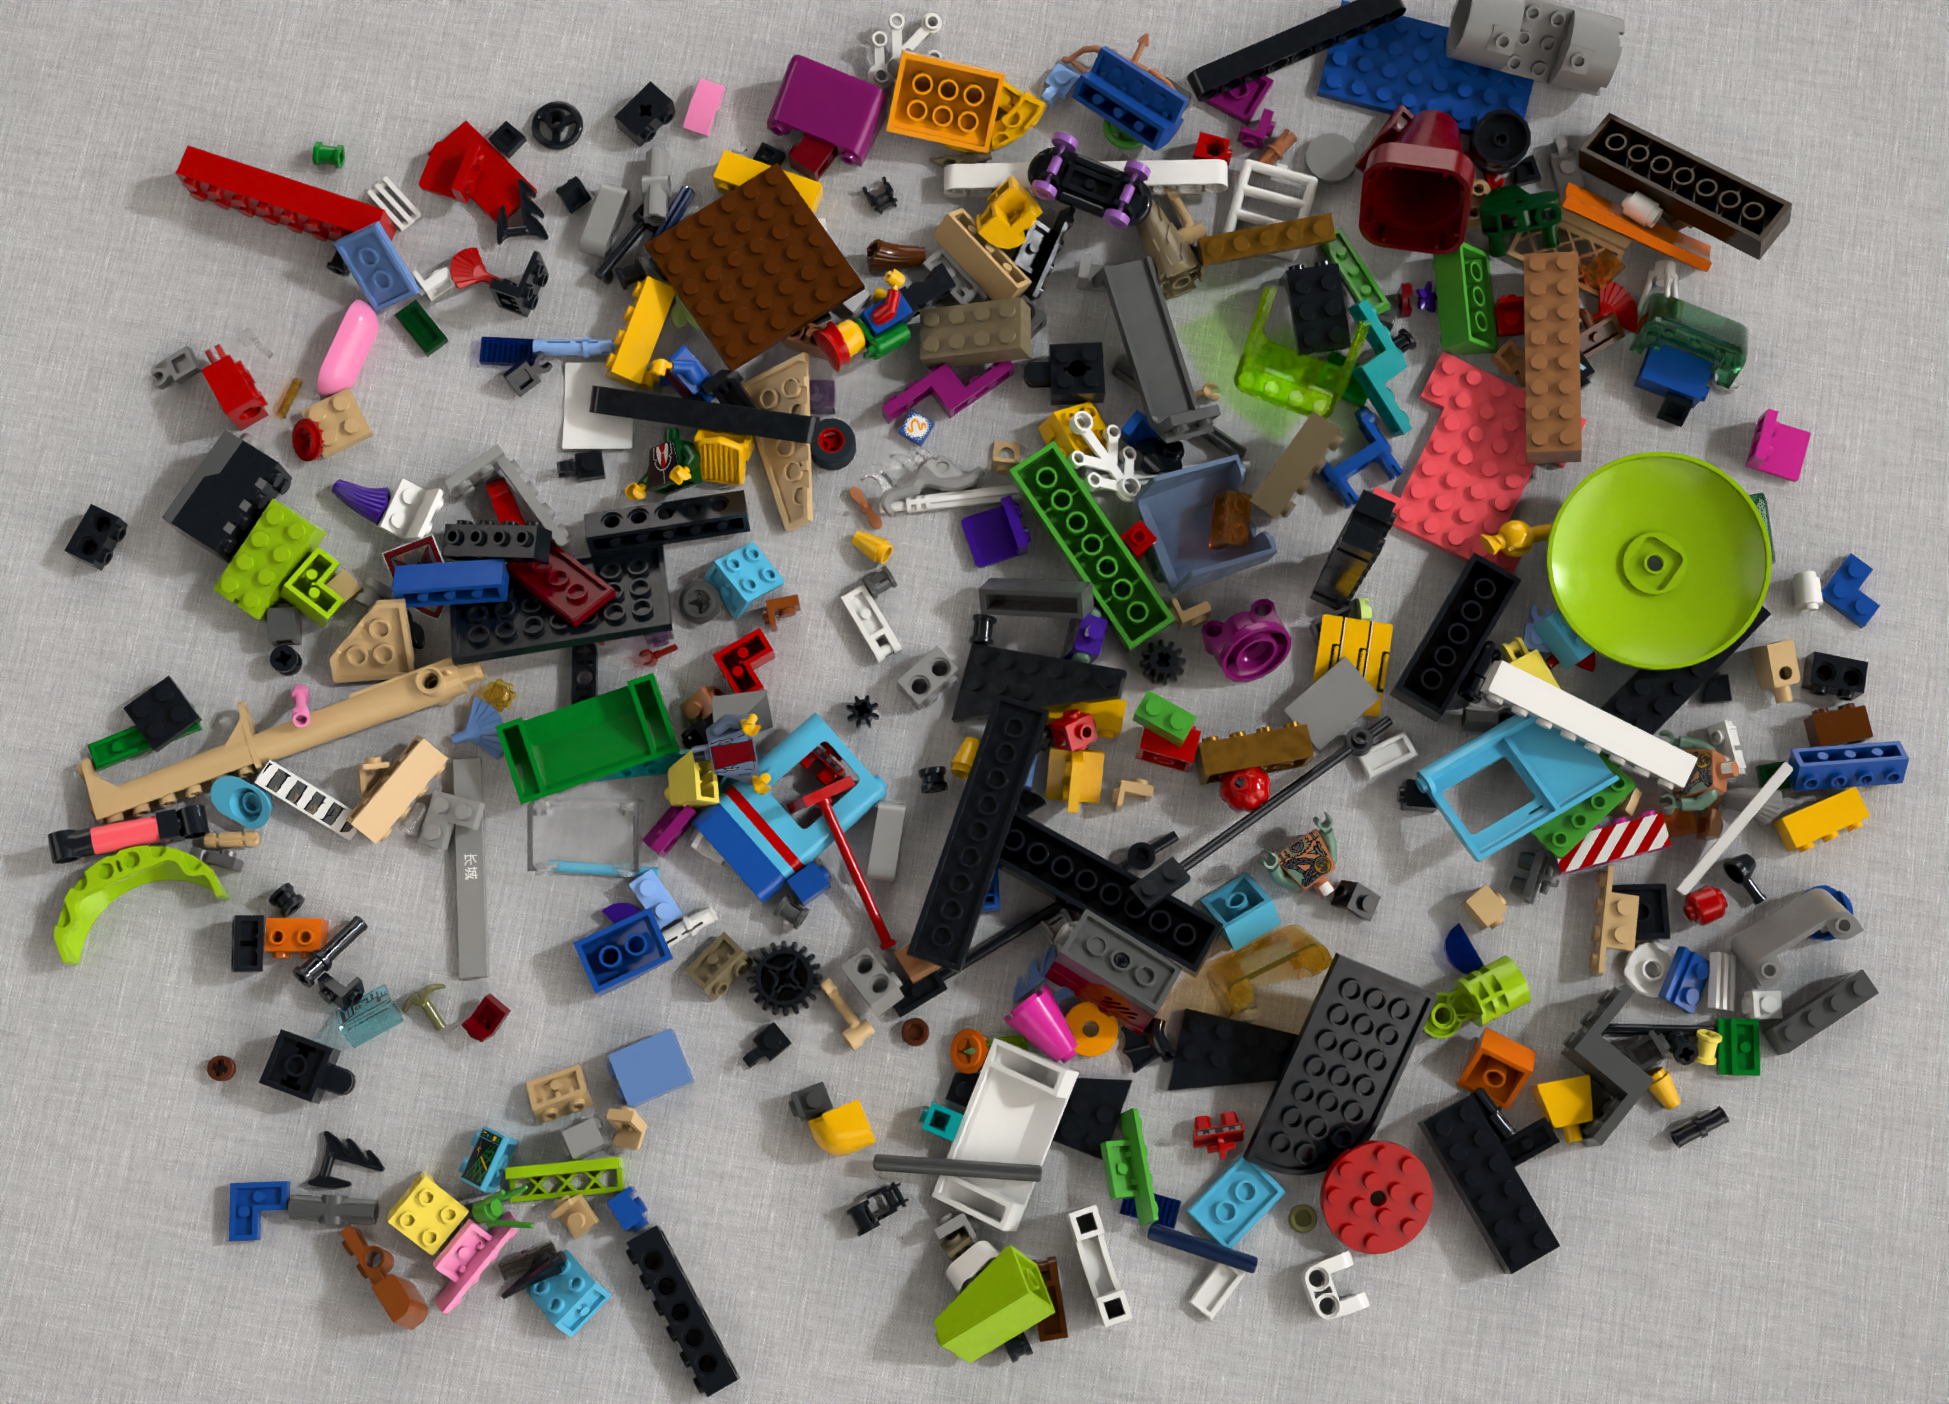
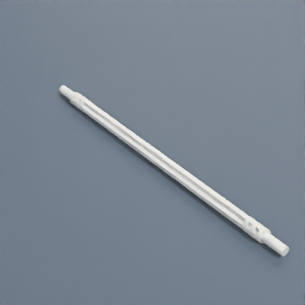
[879,461,1251,513]

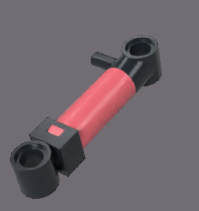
[47,805,210,864]

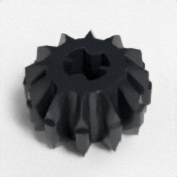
[1139,639,1186,686]

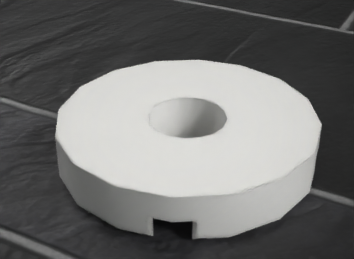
[1623,943,1675,998]

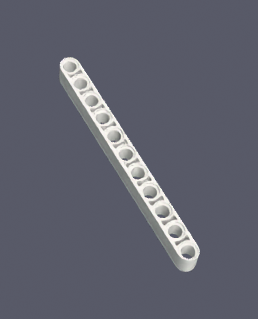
[944,159,1228,198]

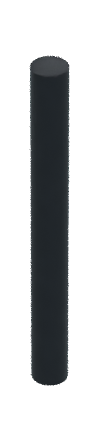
[1602,1023,1715,1036]

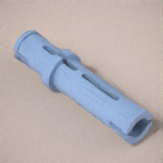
[533,337,614,358]

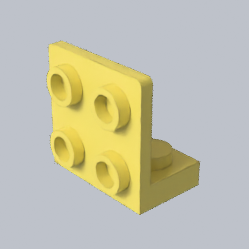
[386,1170,469,1255]

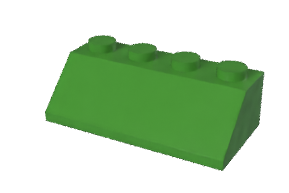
[1432,242,1498,355]

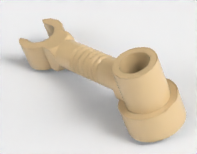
[1164,186,1207,247]
[820,978,875,1051]

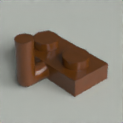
[1579,308,1625,359]

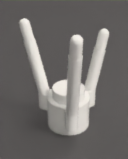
[1637,260,1681,327]

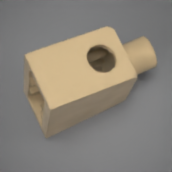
[1749,639,1800,704]

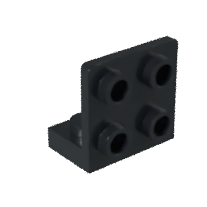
[489,250,549,317]

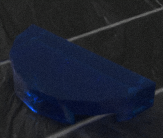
[1444,923,1484,975]

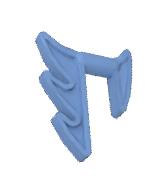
[1012,944,1075,1002]

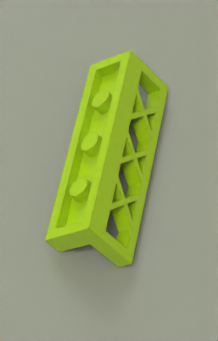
[505,1157,625,1203]

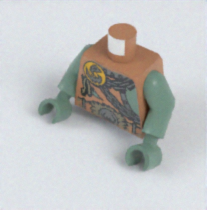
[1659,730,1739,815]
[1257,812,1338,899]

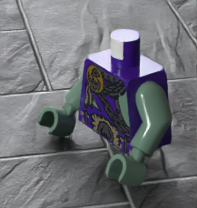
[1060,604,1108,664]

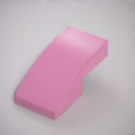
[682,79,726,136]

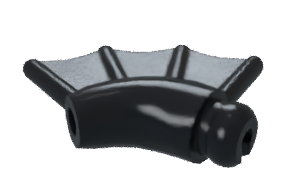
[1121,1018,1176,1073]

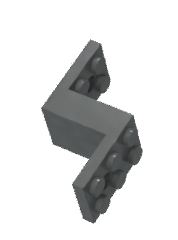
[1561,985,1654,1147]

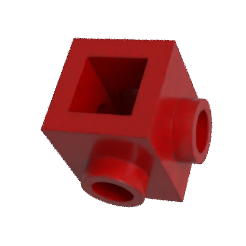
[1049,709,1098,752]

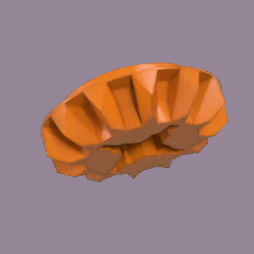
[950,1028,990,1074]

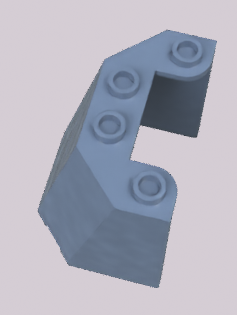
[1135,454,1277,595]

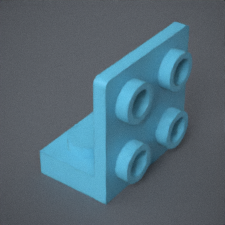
[703,542,785,619]
[526,1249,612,1338]

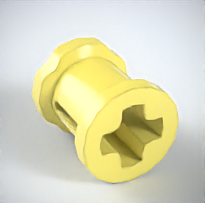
[1695,1029,1723,1065]

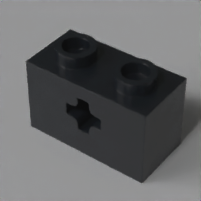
[614,81,676,147]

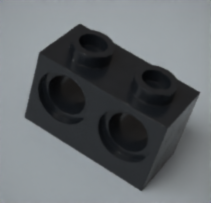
[64,504,128,571]
[1801,651,1868,701]
[231,915,264,973]

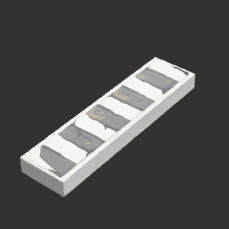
[254,760,358,841]

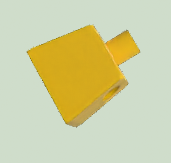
[1531,1075,1593,1143]

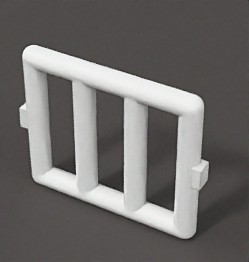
[1223,159,1318,261]

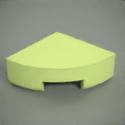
[1356,598,1372,621]

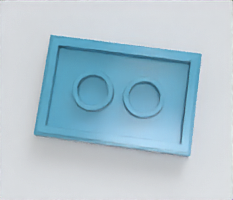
[1186,1151,1286,1248]

